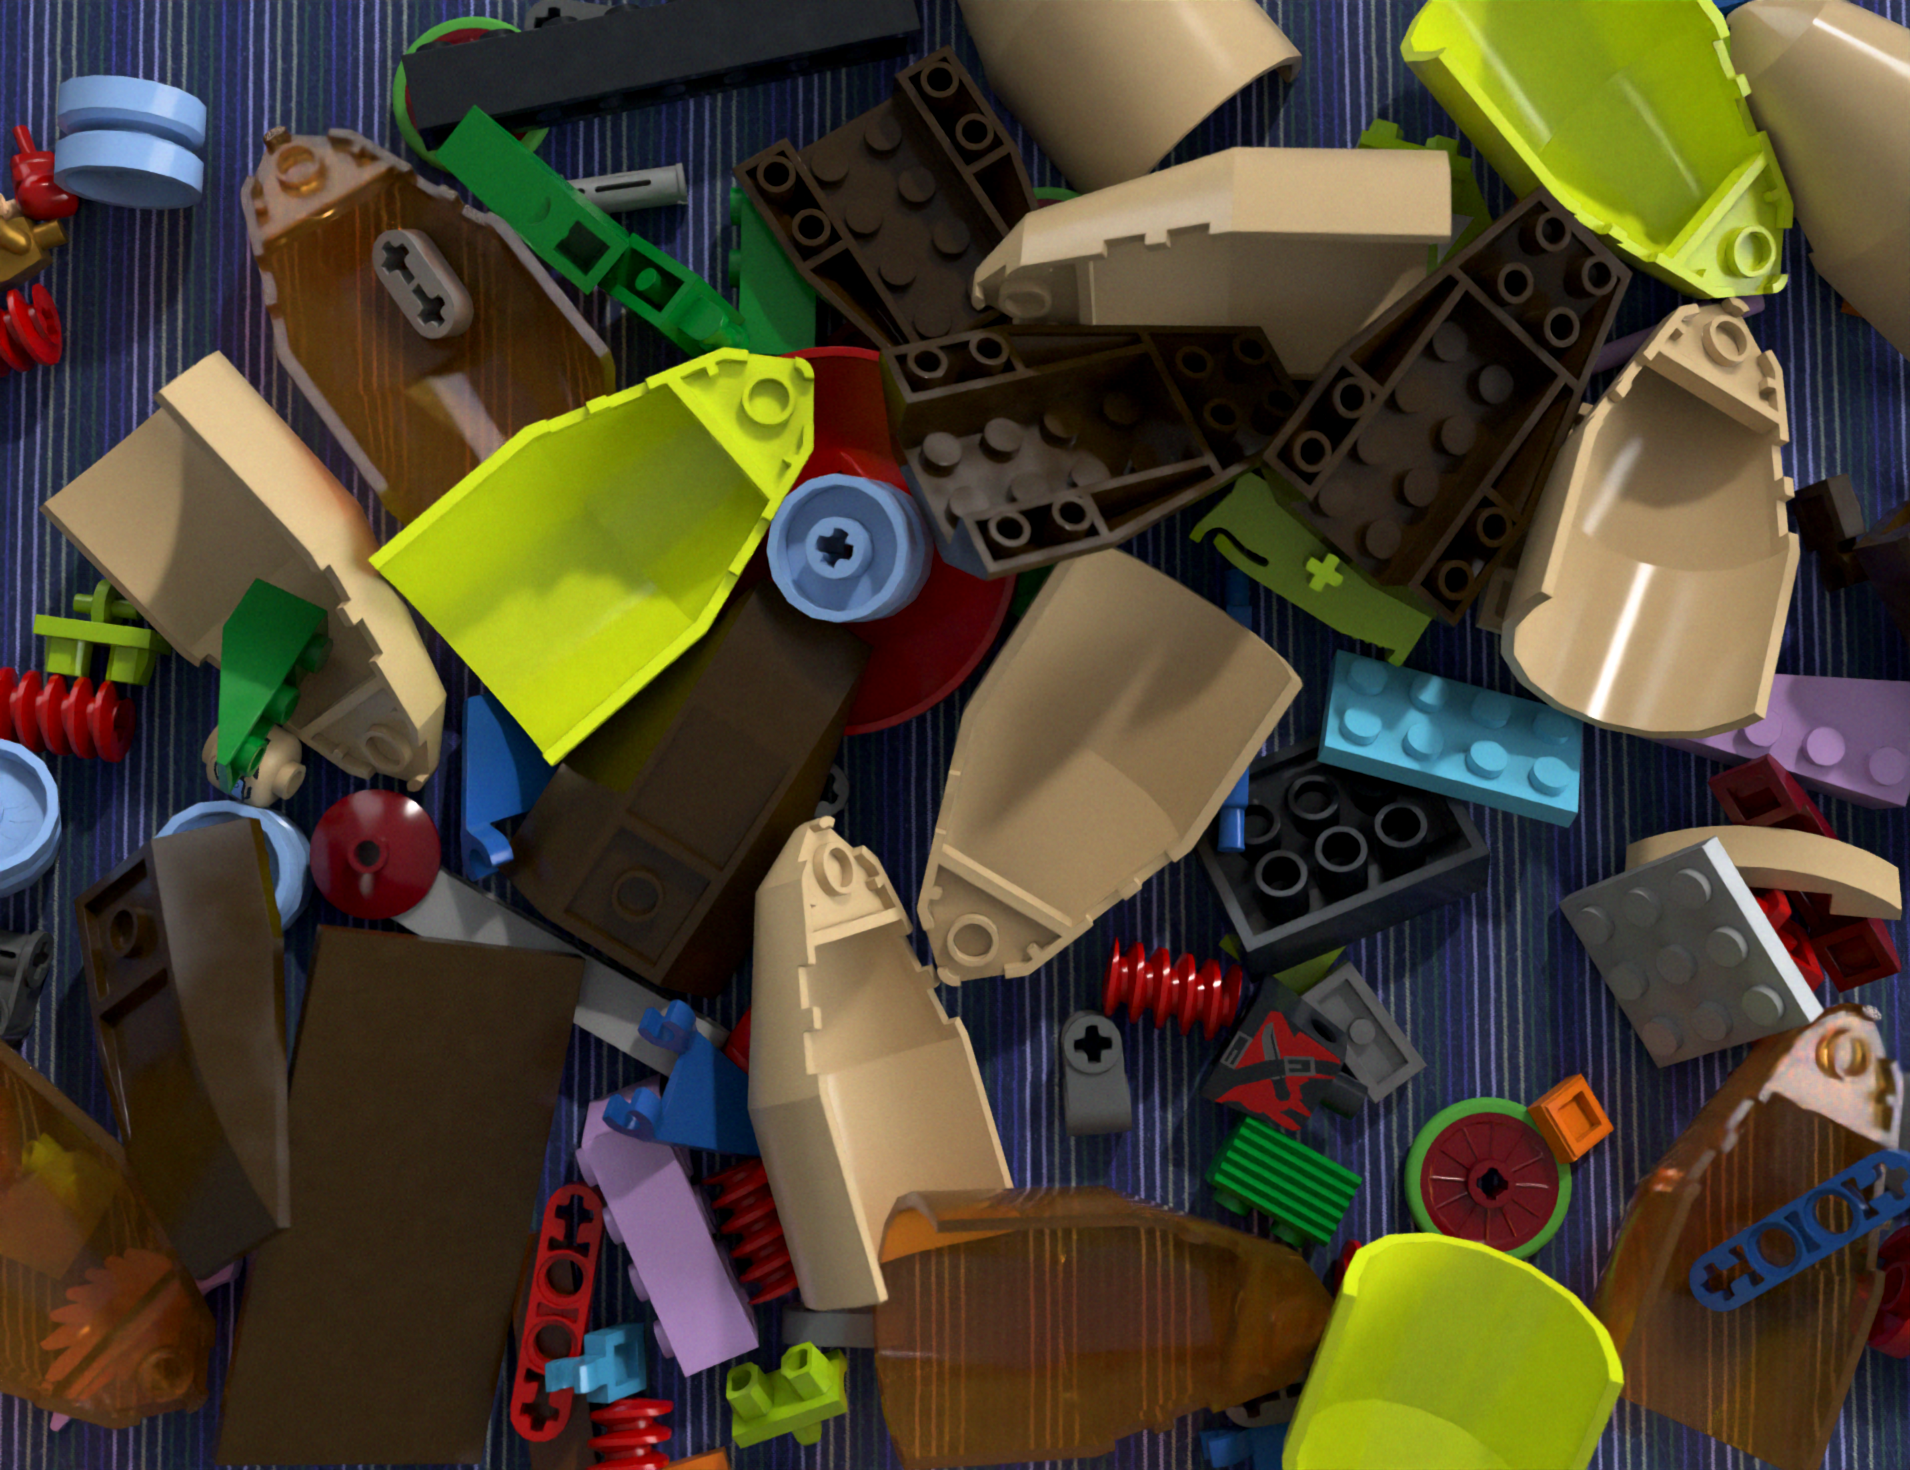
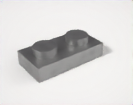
[1298,960,1427,1104]

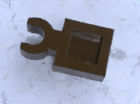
[1790,473,1870,592]

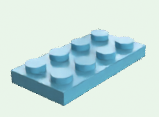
[1317,649,1582,828]

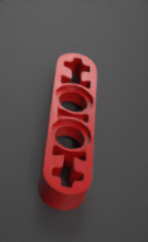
[510,1180,608,1442]

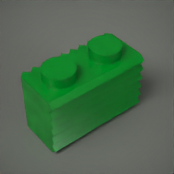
[1204,1111,1362,1249]

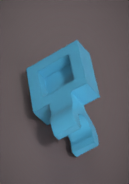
[545,1322,647,1403]

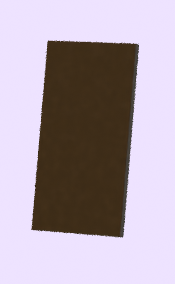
[211,924,586,1466]

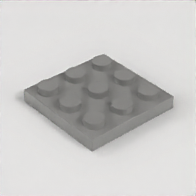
[1558,836,1824,1068]

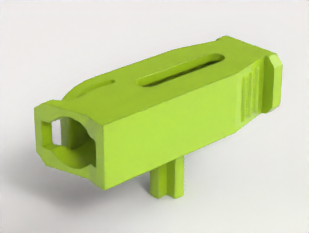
[1189,471,1432,667]

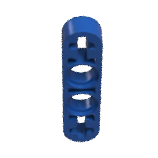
[1689,1148,1910,1312]

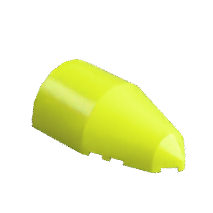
[1400,0,1794,299]
[368,347,814,766]
[1282,1233,1624,1470]

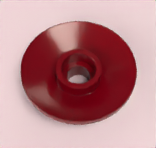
[309,789,442,920]

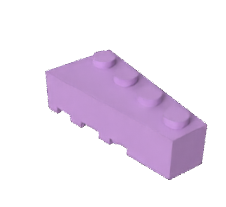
[1634,674,1910,810]
[576,1073,759,1377]

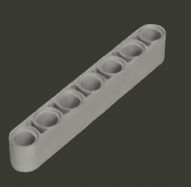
[359,841,730,1078]

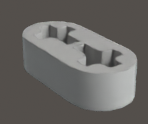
[372,229,474,339]

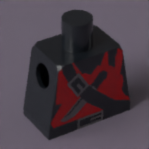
[1199,972,1368,1131]

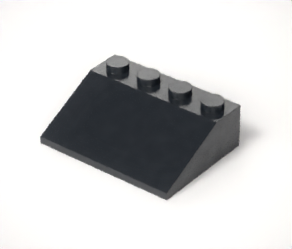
[1192,733,1491,984]

